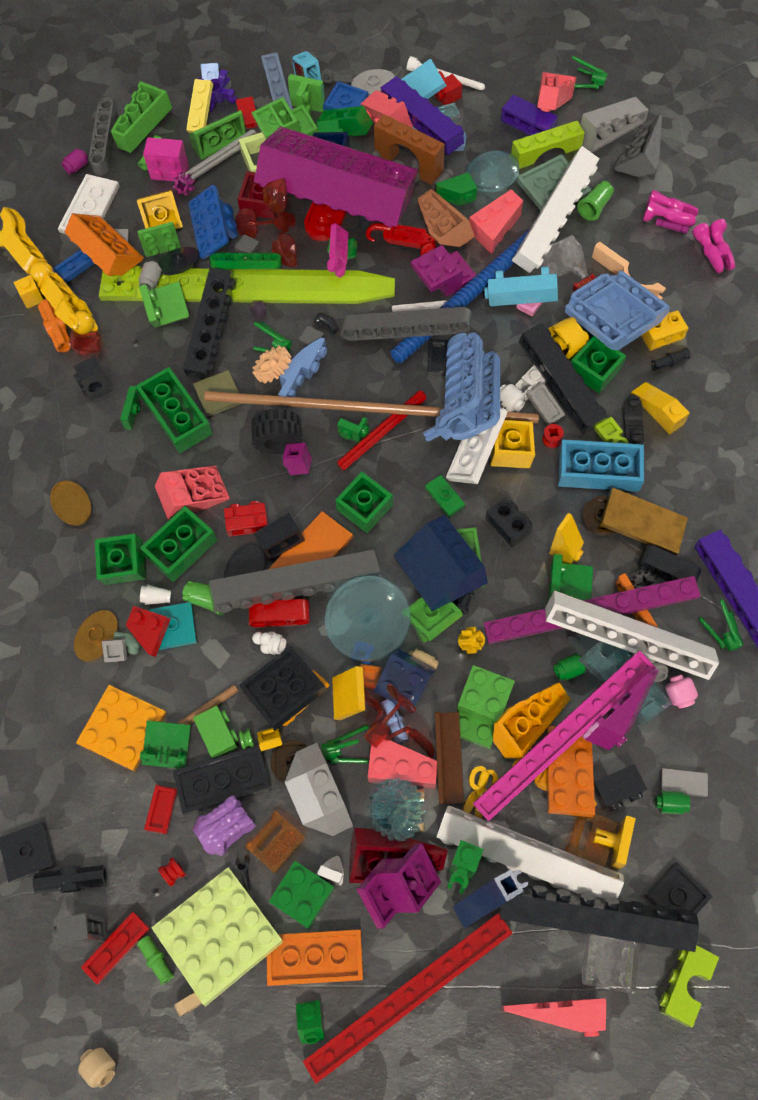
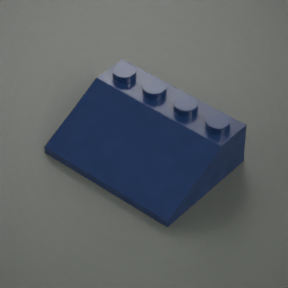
[394,515,488,611]

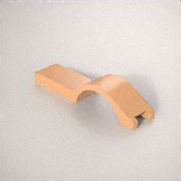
[592,241,666,300]

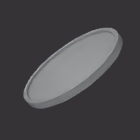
[351,69,395,97]

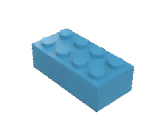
[558,440,644,492]

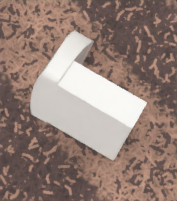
[316,856,344,885]

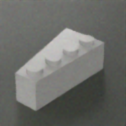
[580,97,649,153]

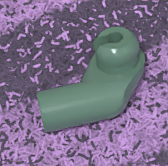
[114,631,141,654]

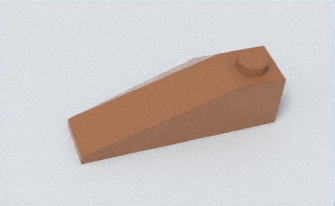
[417,189,475,247]

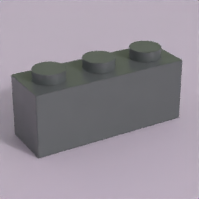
[54,913,107,948]

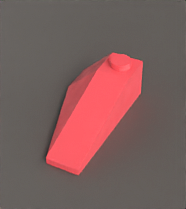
[502,998,606,1037]

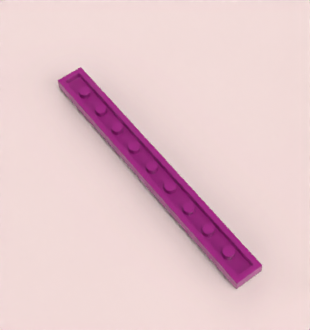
[484,576,701,645]

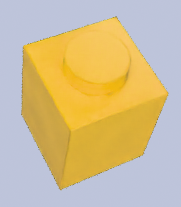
[13,275,43,309]

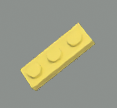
[186,79,213,133]

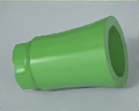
[577,181,614,221]
[182,581,225,616]

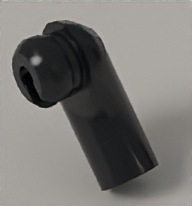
[314,312,340,334]

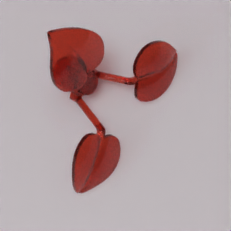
[235,178,298,267]
[363,683,435,759]

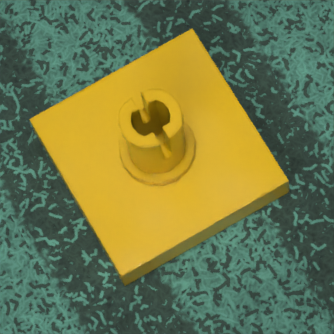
[593,816,636,870]

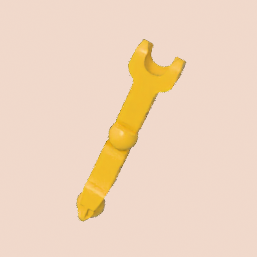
[0,207,98,335]

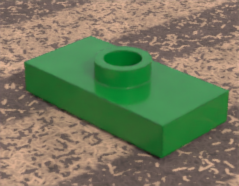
[120,386,140,430]
[425,475,465,518]

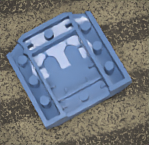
[565,271,670,350]

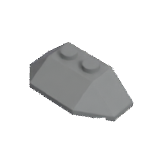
[285,743,353,836]

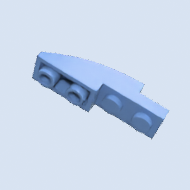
[278,337,328,407]

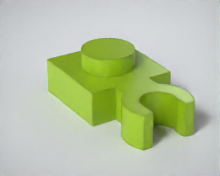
[594,417,629,444]

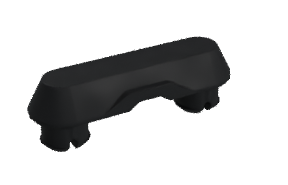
[624,395,644,445]

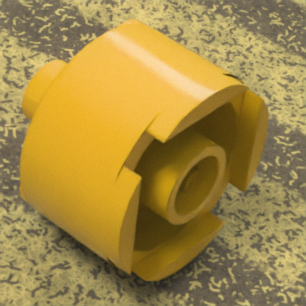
[548,317,589,360]

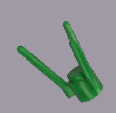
[572,56,608,90]
[253,322,292,352]
[699,599,744,652]
[321,725,370,764]

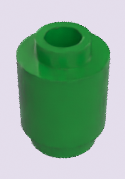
[553,653,587,681]
[655,790,690,815]

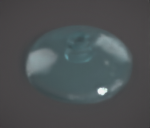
[466,150,519,192]

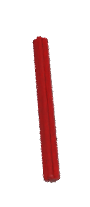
[337,390,426,470]

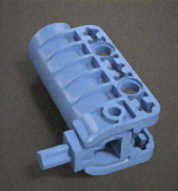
[423,332,500,441]

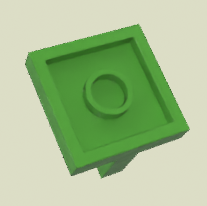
[288,74,325,115]
[402,597,463,643]

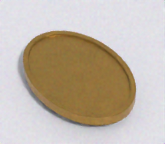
[50,481,92,526]
[74,610,118,662]

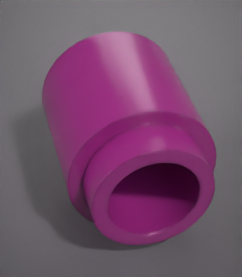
[61,148,88,175]

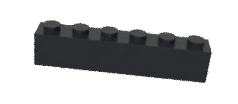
[519,323,608,435]

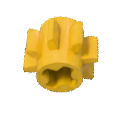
[458,627,485,654]

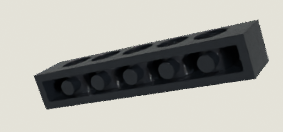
[183,267,236,380]

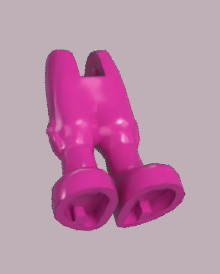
[642,190,699,227]
[692,219,735,273]

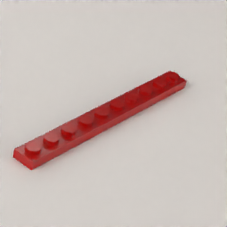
[302,913,513,1084]

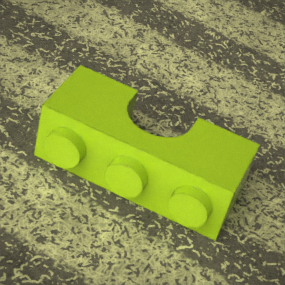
[659,945,719,1027]

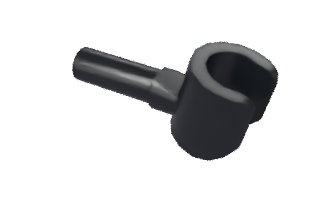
[235,855,250,890]

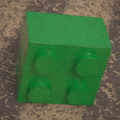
[571,336,626,394]
[335,472,393,534]
[95,534,146,585]
[269,861,335,930]

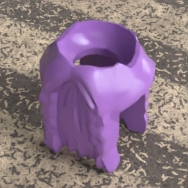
[192,795,255,856]

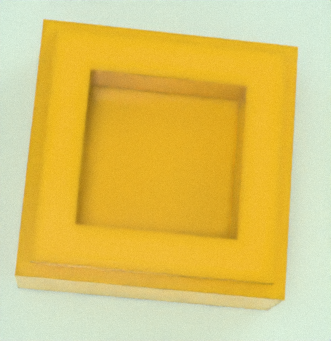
[257,728,282,751]

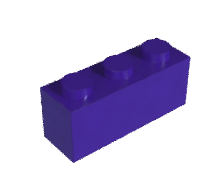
[501,94,558,135]

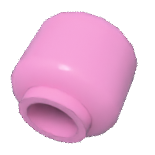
[665,674,698,708]

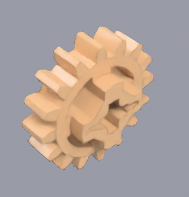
[252,346,292,384]

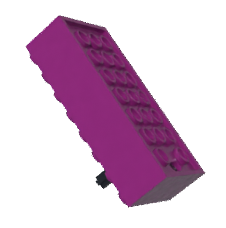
[254,126,418,230]

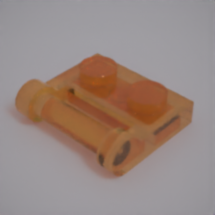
[245,811,306,874]
[564,814,618,867]

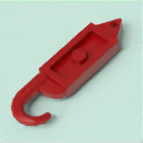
[366,223,435,249]

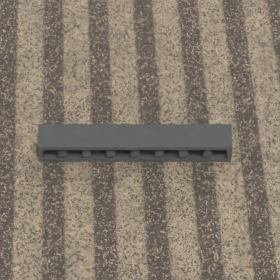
[209,550,380,613]

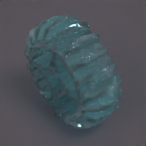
[367,778,426,841]

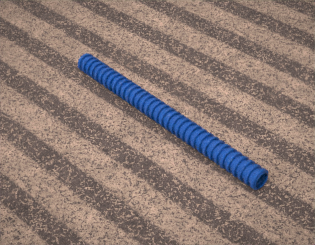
[390,229,530,364]

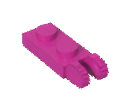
[327,223,349,278]

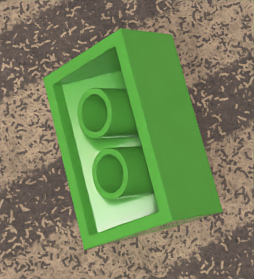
[189,110,246,160]

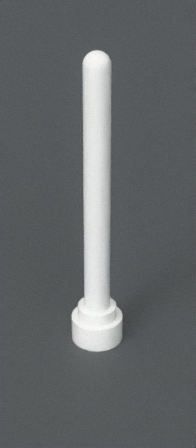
[407,56,485,91]

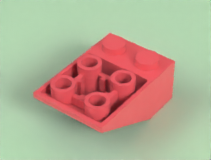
[155,466,230,520]

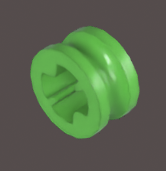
[239,728,254,750]

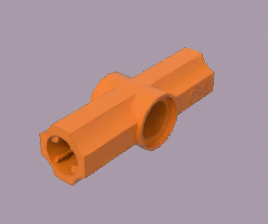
[38,299,73,353]

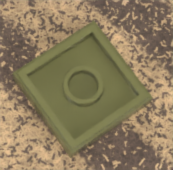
[193,370,243,417]

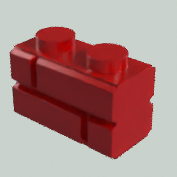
[224,501,268,537]

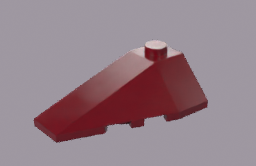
[349,828,448,883]

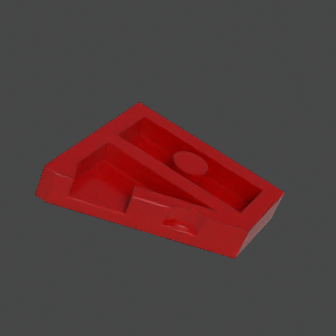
[126,606,171,657]

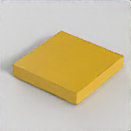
[332,666,365,720]

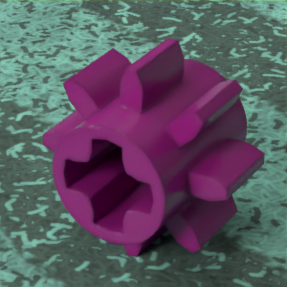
[173,172,195,196]

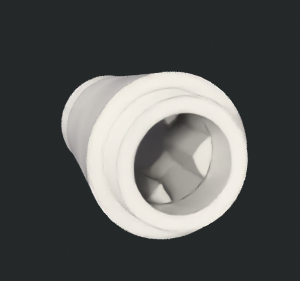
[140,584,171,605]

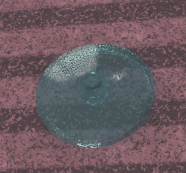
[325,576,411,662]

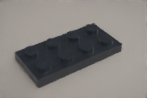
[173,745,271,815]

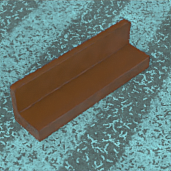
[435,712,464,804]

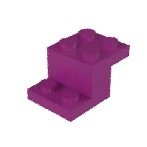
[411,245,476,297]
[357,843,441,929]

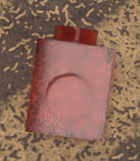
[69,331,101,356]

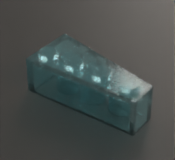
[579,642,672,725]

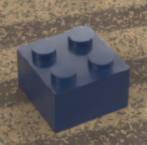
[374,649,436,713]

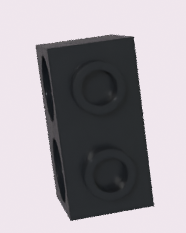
[485,497,532,548]

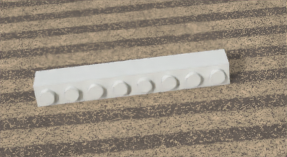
[511,146,599,273]
[545,591,719,680]
[437,805,624,899]

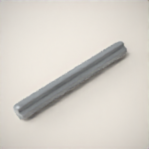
[185,130,257,180]

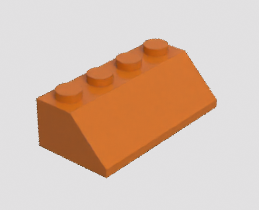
[64,213,144,276]

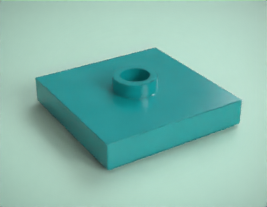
[150,602,197,651]

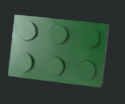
[140,506,217,583]

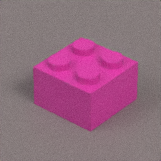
[143,137,189,182]

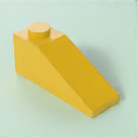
[630,382,690,435]
[549,513,584,564]

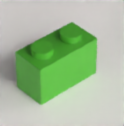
[193,706,239,759]

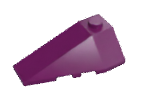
[582,667,659,750]

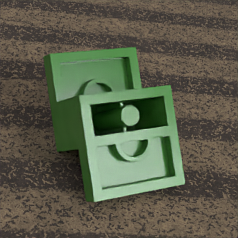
[251,97,319,139]
[457,665,515,750]

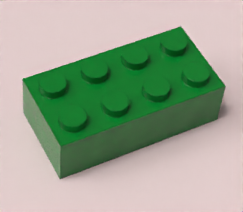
[136,367,213,454]

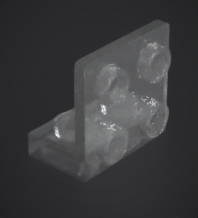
[542,235,588,279]

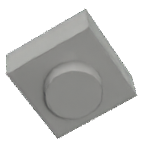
[102,638,128,662]

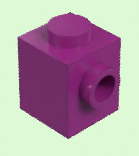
[283,443,312,475]

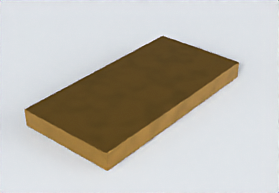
[600,488,688,555]

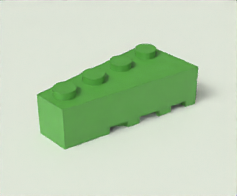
[111,81,172,153]

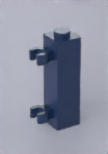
[453,869,528,929]

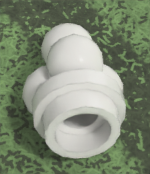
[252,631,286,655]

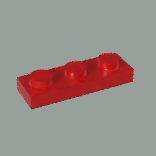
[81,912,150,985]

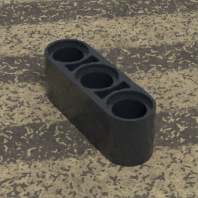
[637,545,702,582]

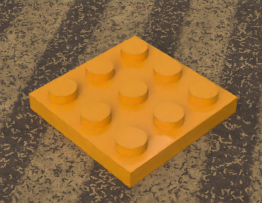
[76,685,167,772]

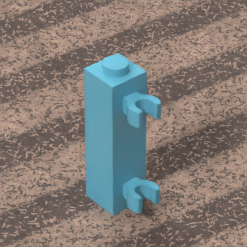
[485,266,558,306]

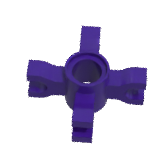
[198,69,237,112]

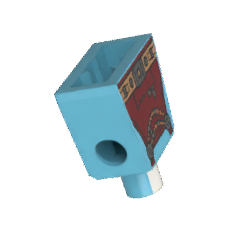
[292,51,322,81]

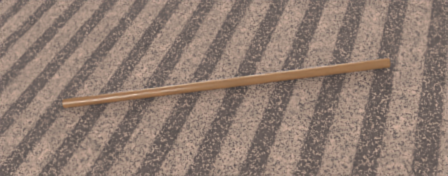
[204,391,539,424]

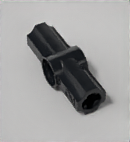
[33,865,107,894]

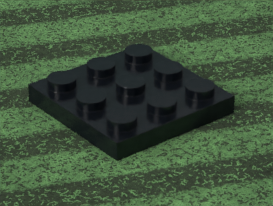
[239,646,327,731]

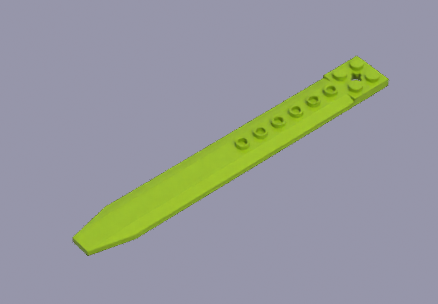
[99,266,395,304]

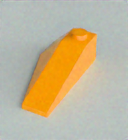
[493,682,571,758]

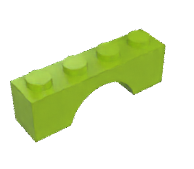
[511,121,585,169]

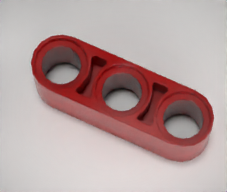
[249,599,310,627]

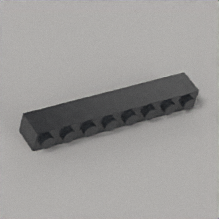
[500,882,699,952]

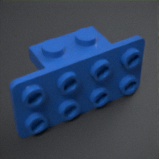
[188,185,238,259]

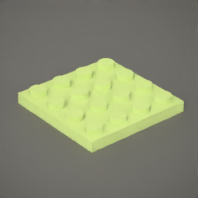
[151,867,283,1007]

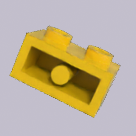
[641,310,689,351]

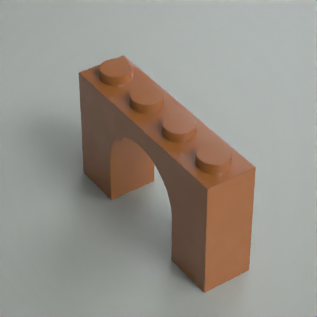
[374,114,445,185]

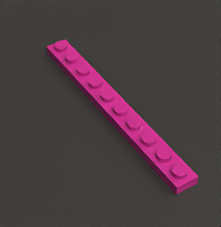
[473,651,655,821]

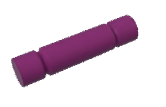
[655,218,689,234]

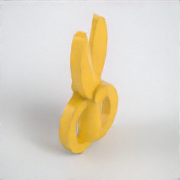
[462,766,498,818]

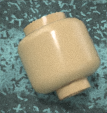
[78,1048,116,1088]

